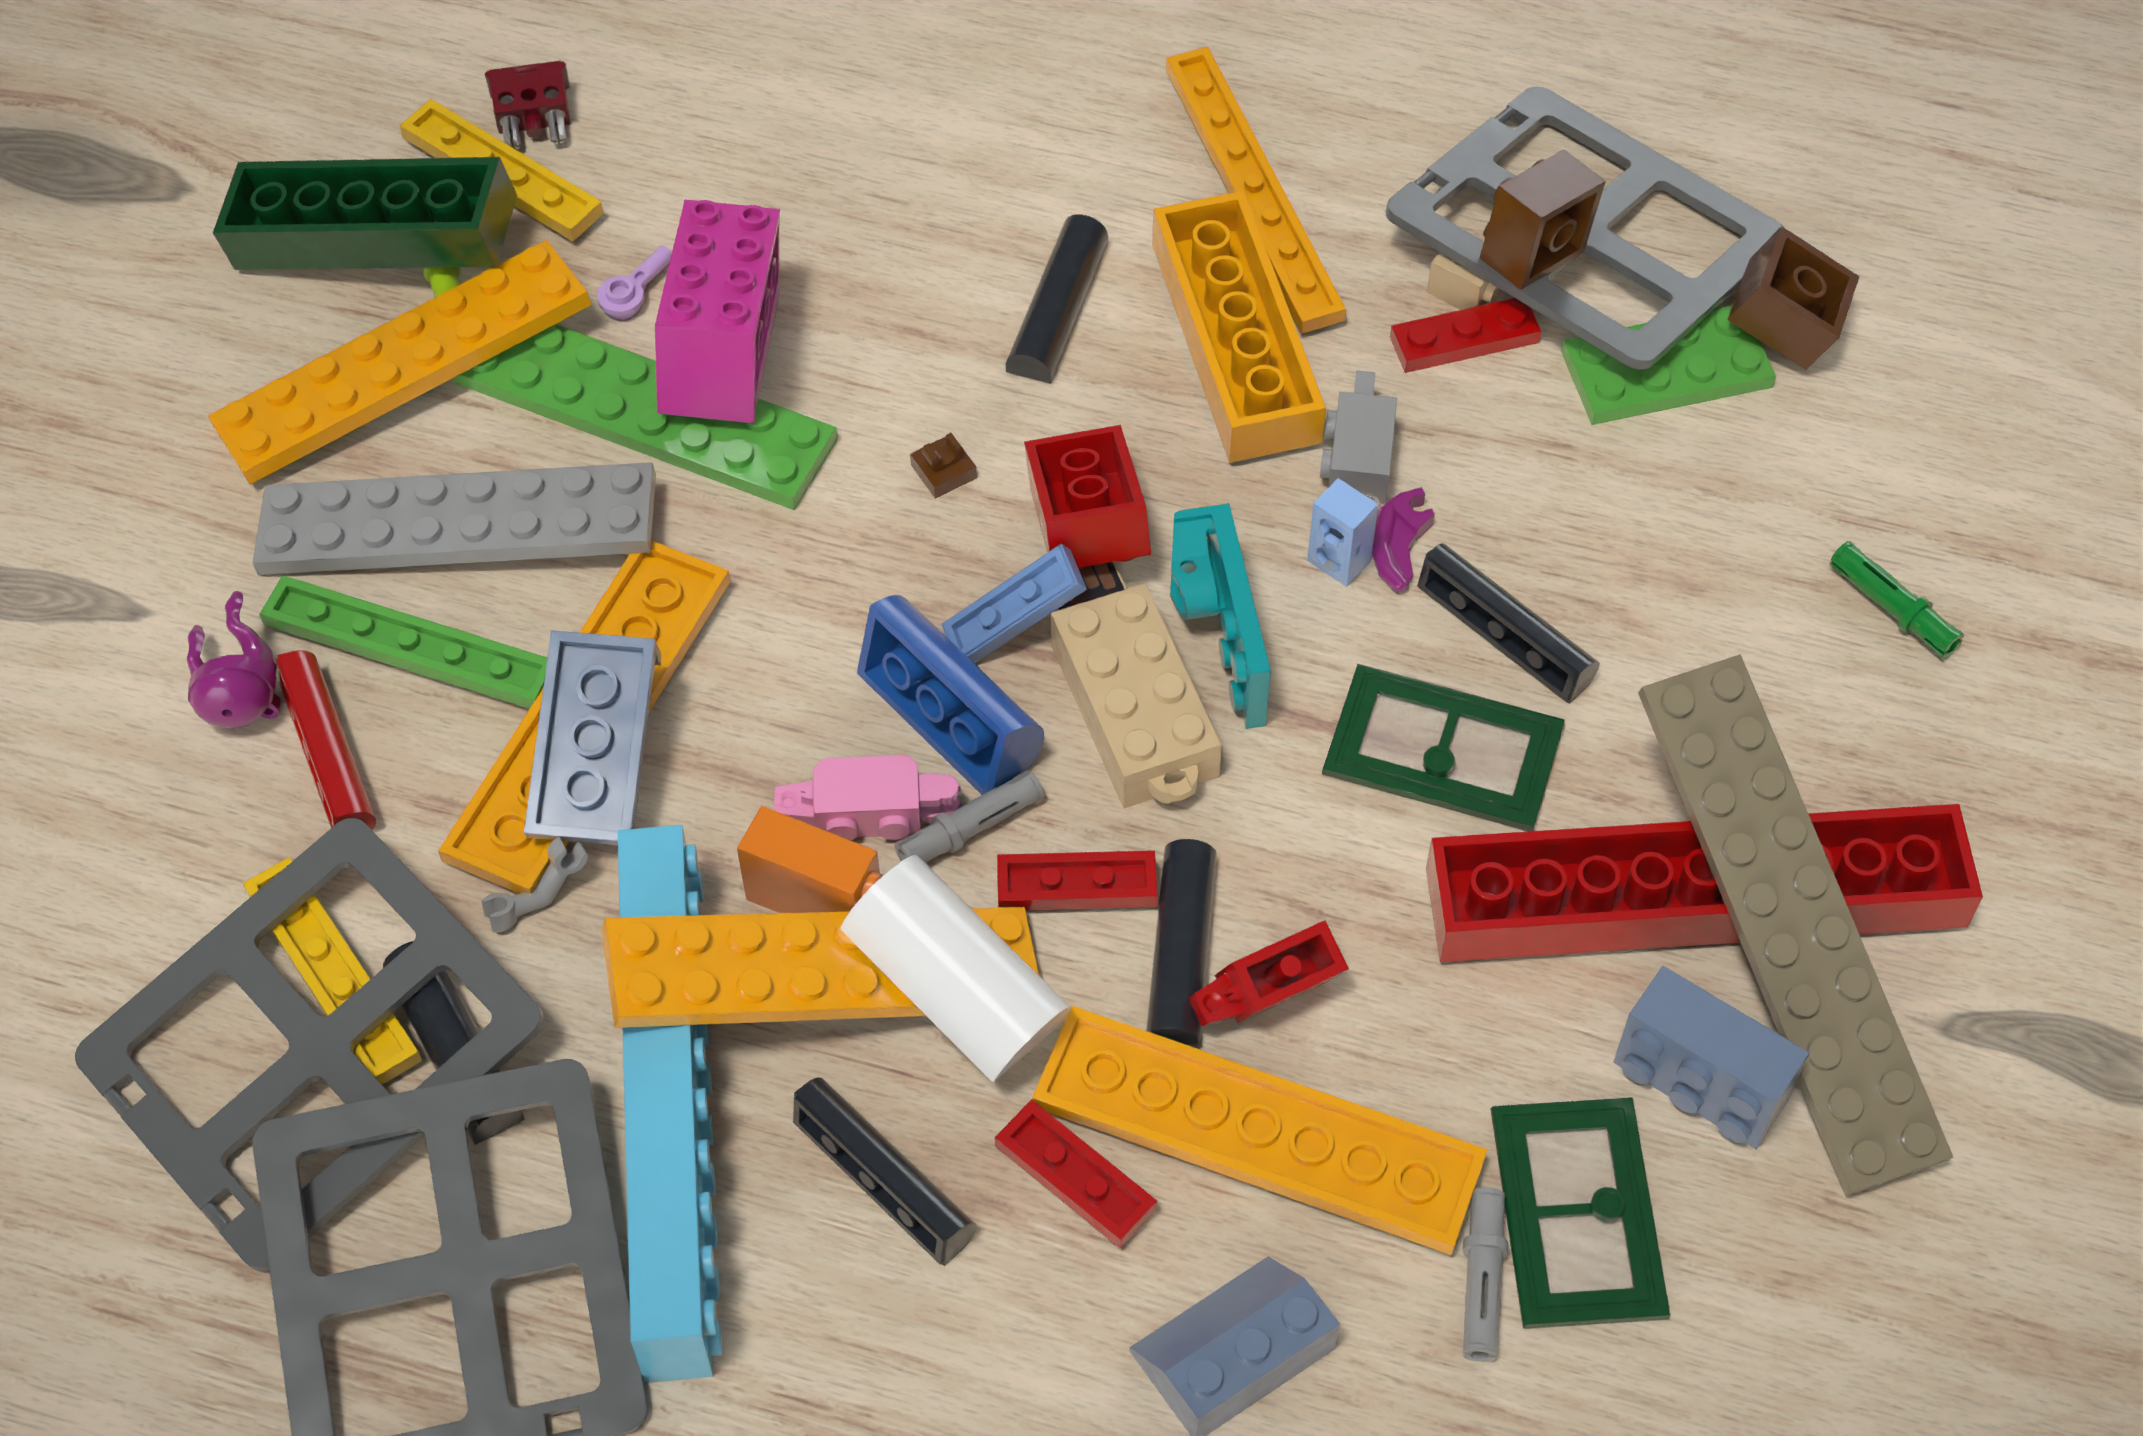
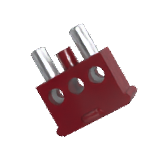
[485,60,571,150]

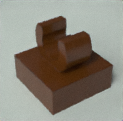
[910,433,977,499]

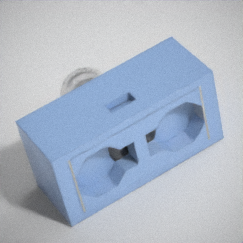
[1307,478,1382,587]

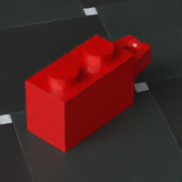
[1189,920,1349,1027]

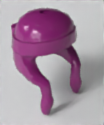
[187,591,281,729]

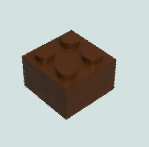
[1479,149,1606,290]
[1727,226,1860,370]

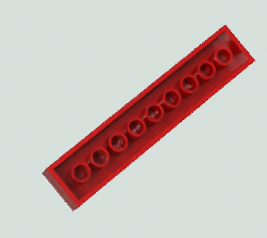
[1426,804,1983,962]

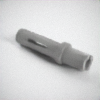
[895,770,1044,863]
[1463,1188,1508,1362]

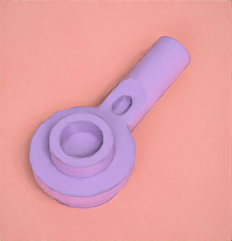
[597,245,672,320]

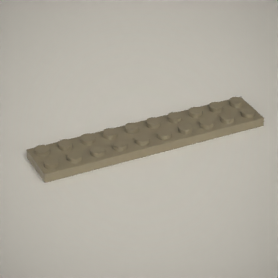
[1638,654,1954,1197]

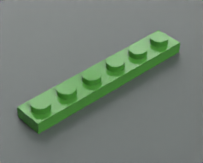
[259,575,547,709]

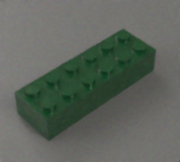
[213,157,517,270]

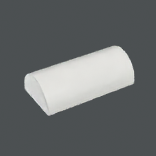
[840,855,1071,1083]

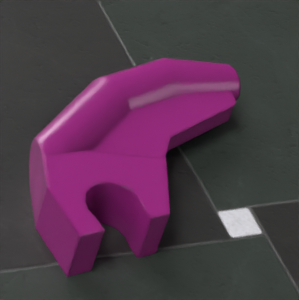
[1372,487,1435,593]

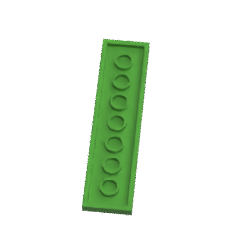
[453,324,838,510]

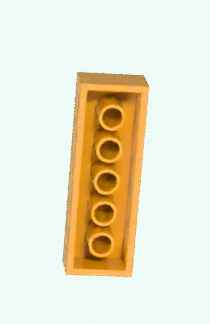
[1152,191,1326,463]

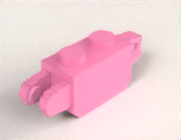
[774,755,962,840]

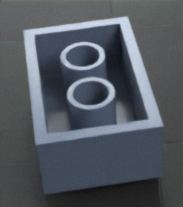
[1613,966,1809,1150]

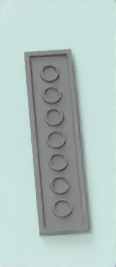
[253,462,656,575]

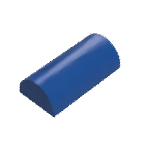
[857,595,1044,795]

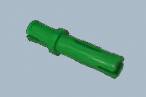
[1829,541,1964,659]

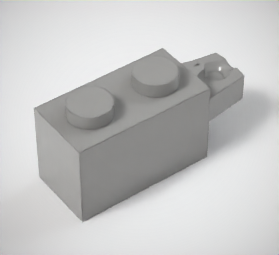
[1320,370,1398,504]

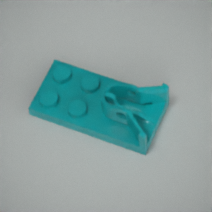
[1170,503,1271,729]

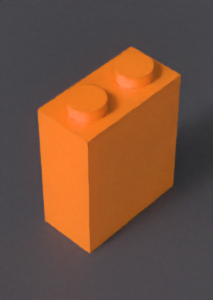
[737,805,884,913]

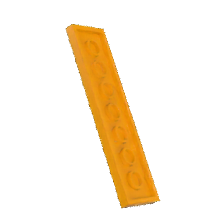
[208,240,592,485]
[438,540,731,894]
[601,907,1039,1028]
[1032,1005,1488,1255]

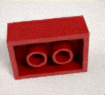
[1024,425,1151,570]

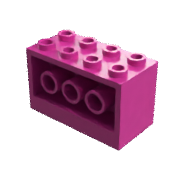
[655,199,780,423]

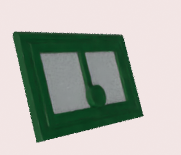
[1322,664,1565,831]
[1490,1097,1671,1329]

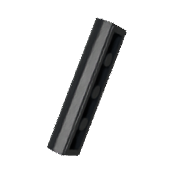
[1006,214,1108,383]
[1417,543,1600,704]
[1146,839,1217,1049]
[383,941,525,1145]
[793,1077,976,1266]

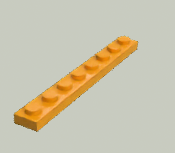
[1166,46,1346,334]

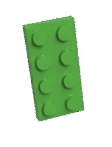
[1561,306,1776,425]

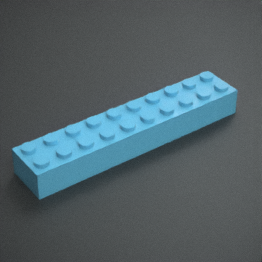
[617,825,723,1383]

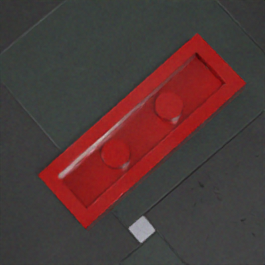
[1390,298,1542,373]
[997,850,1157,910]
[995,1099,1157,1249]

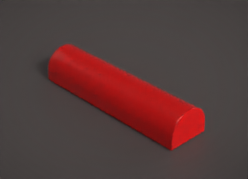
[276,650,376,830]

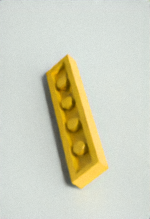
[399,98,604,242]
[242,857,422,1085]

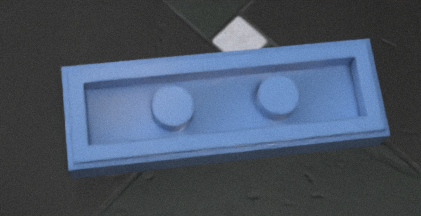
[941,544,1087,663]

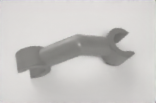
[481,837,587,932]

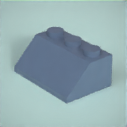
[1129,1256,1340,1436]

